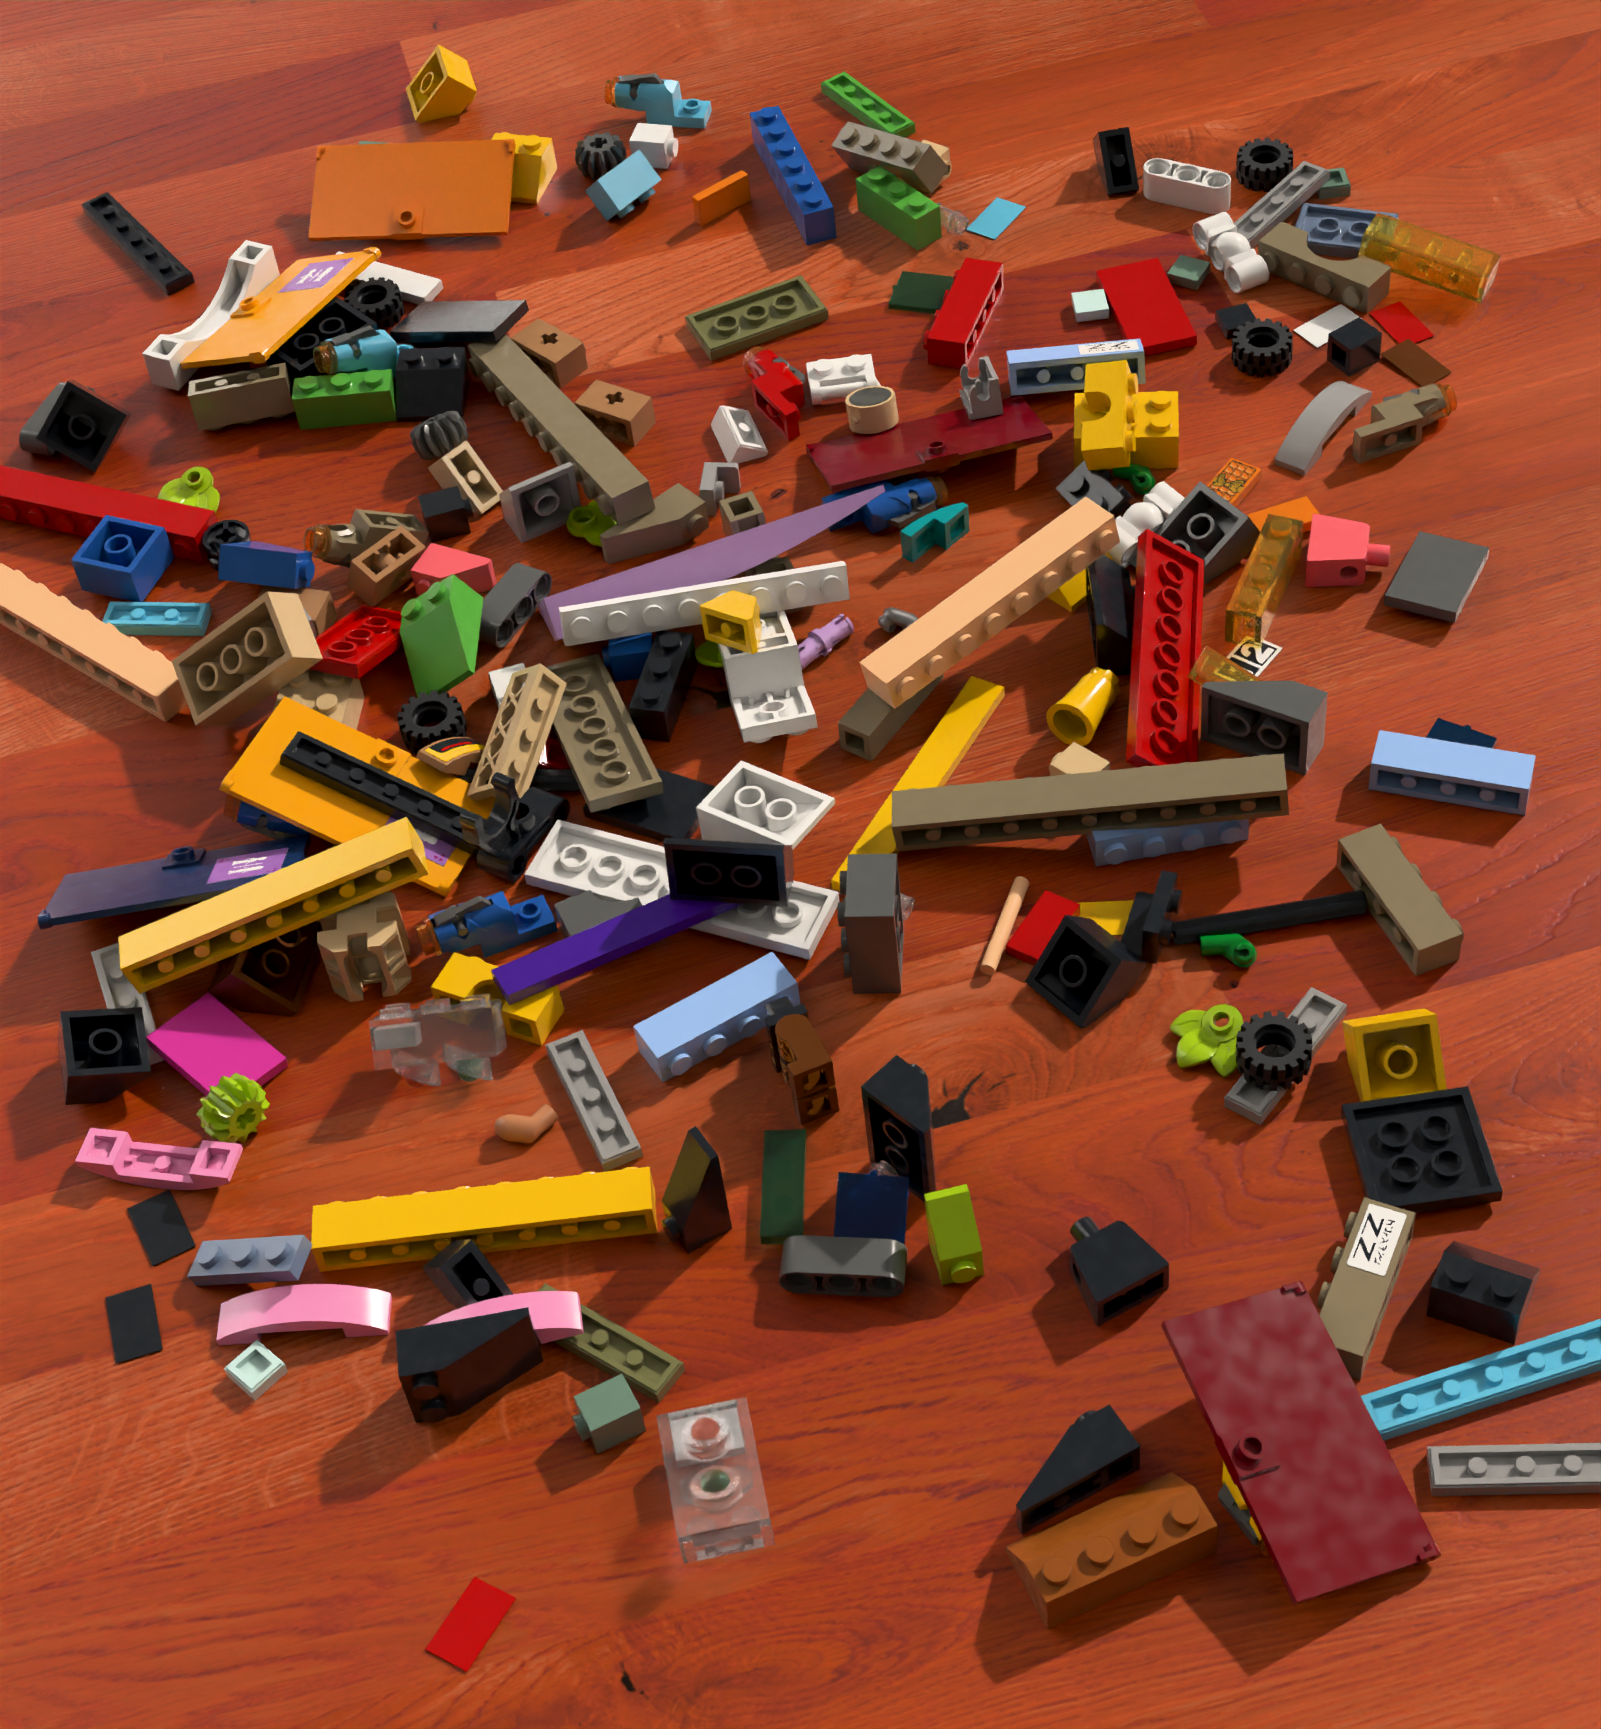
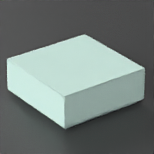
[1071,289,1109,322]
[224,1340,288,1401]

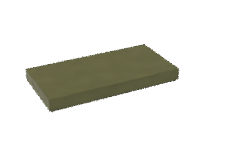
[685,275,829,361]

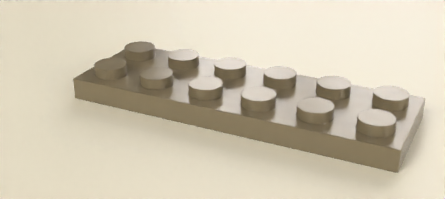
[546,653,664,813]

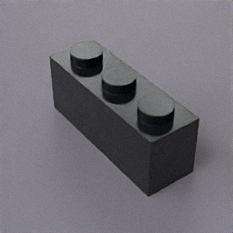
[629,630,698,742]

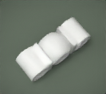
[1192,212,1269,294]
[1108,482,1185,567]

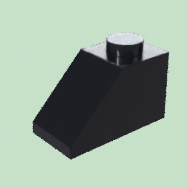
[1093,127,1139,195]
[422,1239,513,1309]

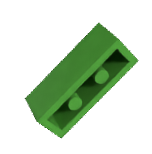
[856,166,942,251]
[292,369,397,430]

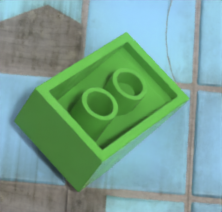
[400,574,484,698]

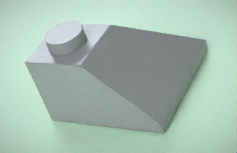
[499,462,581,543]

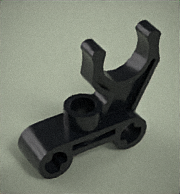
[459,772,570,882]

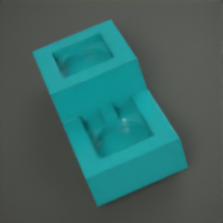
[900,502,970,563]

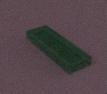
[760,1129,807,1244]

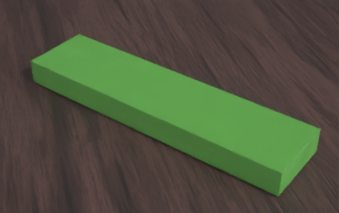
[821,72,916,137]

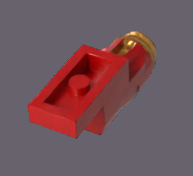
[743,346,805,441]

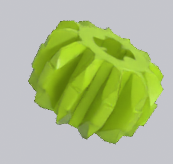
[196,1073,270,1143]

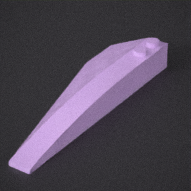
[537,485,885,642]

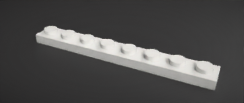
[559,561,850,646]

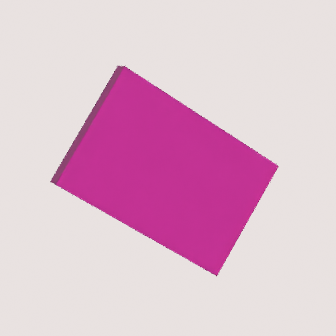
[146,992,288,1096]

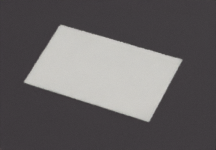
[1293,304,1362,348]

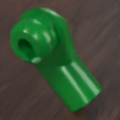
[1113,463,1155,495]
[1200,934,1257,967]

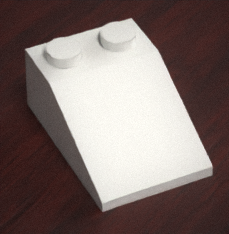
[696,761,835,850]

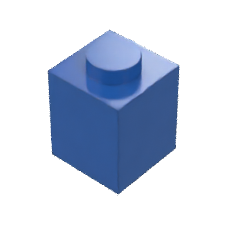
[602,632,653,682]

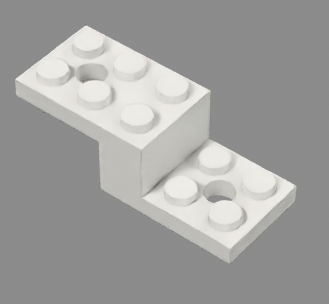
[717,610,818,743]

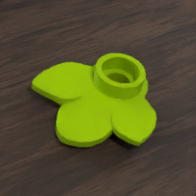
[157,466,220,513]
[567,500,617,547]
[1169,1004,1244,1078]

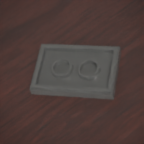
[1384,531,1490,623]

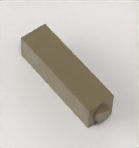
[838,674,944,762]

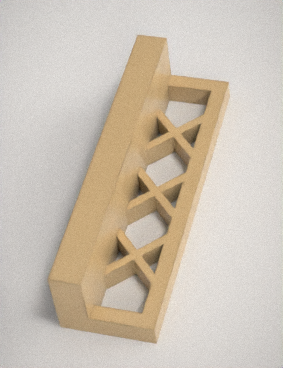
[467,663,567,802]

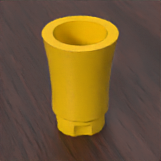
[1046,667,1120,746]

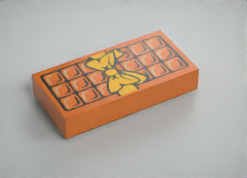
[1207,458,1262,507]

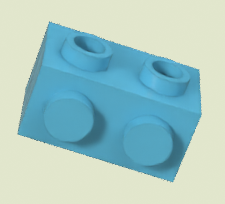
[585,150,661,221]

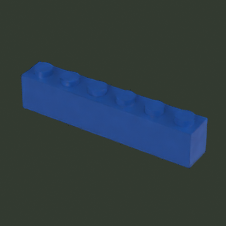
[750,106,837,246]

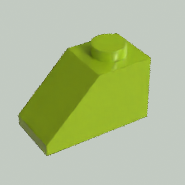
[924,1184,984,1285]

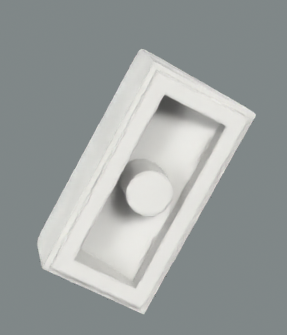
[711,405,768,464]

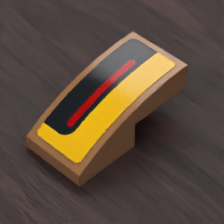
[416,737,485,776]

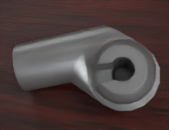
[878,607,918,632]

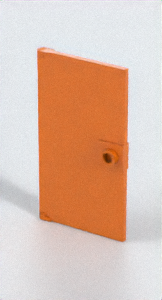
[308,139,516,241]

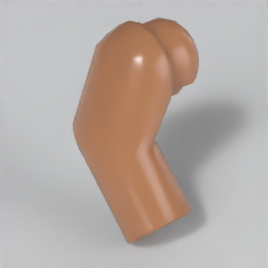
[494,1104,558,1143]

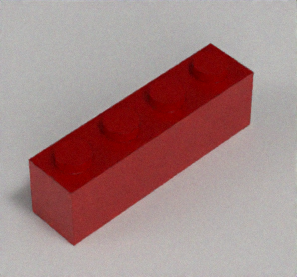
[923,258,1004,369]

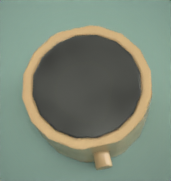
[845,386,899,434]

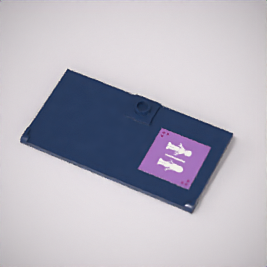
[38,834,311,929]

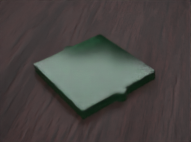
[888,271,953,314]

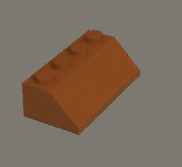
[1005,1472,1218,1629]

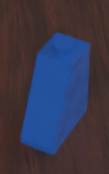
[218,541,315,589]

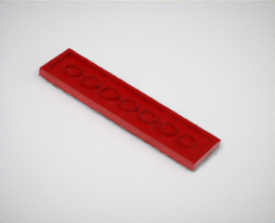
[1126,529,1204,768]

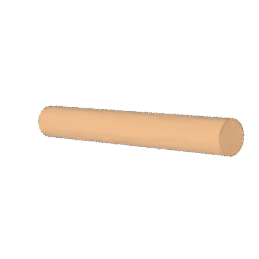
[980,876,1030,975]

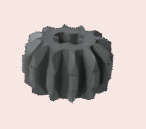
[575,132,627,180]
[409,411,469,460]

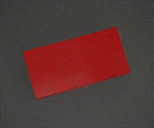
[1006,890,1081,966]

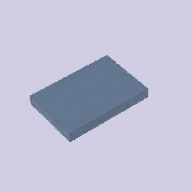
[1295,203,1399,262]

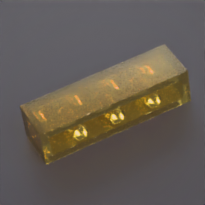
[1358,212,1501,303]
[1225,514,1303,649]

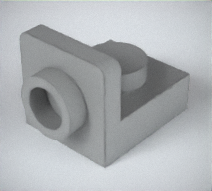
[699,462,741,516]

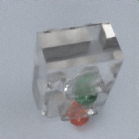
[369,993,507,1088]
[656,1397,775,1564]

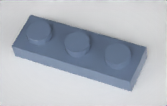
[187,1235,313,1286]

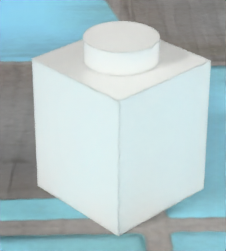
[629,123,678,169]

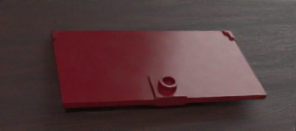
[806,395,1053,492]
[1161,1281,1441,1606]

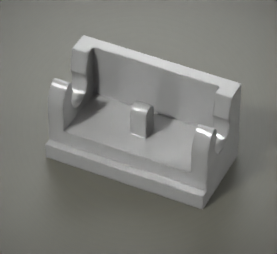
[959,356,1003,420]

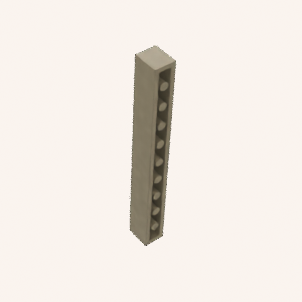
[468,333,655,526]
[892,754,1289,851]

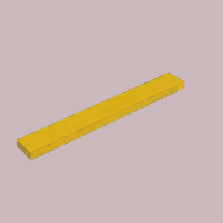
[831,676,1005,891]

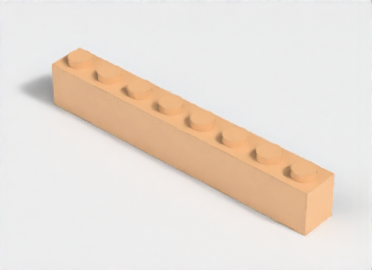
[859,497,1120,709]
[0,563,187,722]

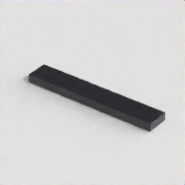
[81,192,195,295]
[279,731,487,857]

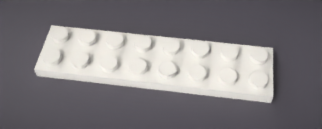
[524,819,840,960]

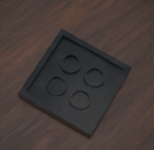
[1341,1087,1503,1213]

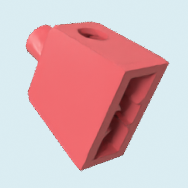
[1305,514,1390,587]

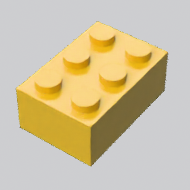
[1074,391,1179,470]

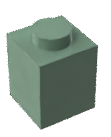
[571,1374,646,1454]

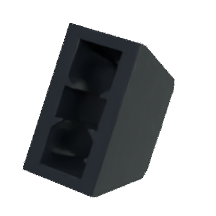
[1069,1217,1169,1326]

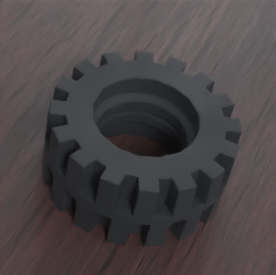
[1236,138,1293,192]
[344,277,404,330]
[1232,318,1293,377]
[397,690,467,755]
[1236,1011,1312,1091]

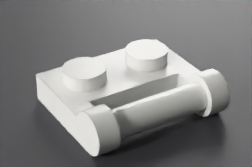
[806,354,877,405]

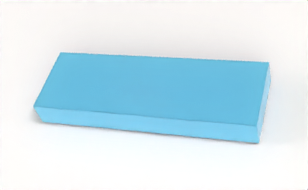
[102,602,212,636]

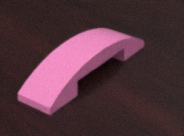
[75,1128,243,1190]
[216,1284,392,1345]
[423,1291,584,1344]

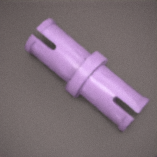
[798,614,854,670]

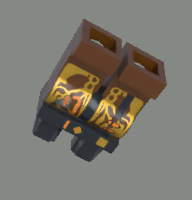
[765,997,839,1125]

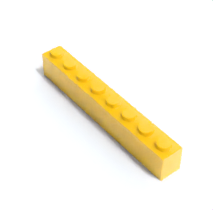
[118,817,429,994]
[311,1167,657,1272]

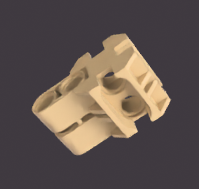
[317,891,412,1002]

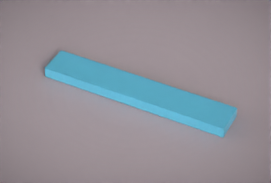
[1361,1319,1601,1441]

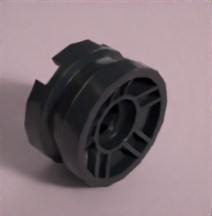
[202,519,252,571]

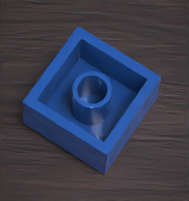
[71,515,175,602]

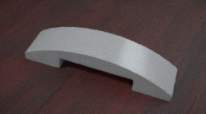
[1274,381,1372,476]

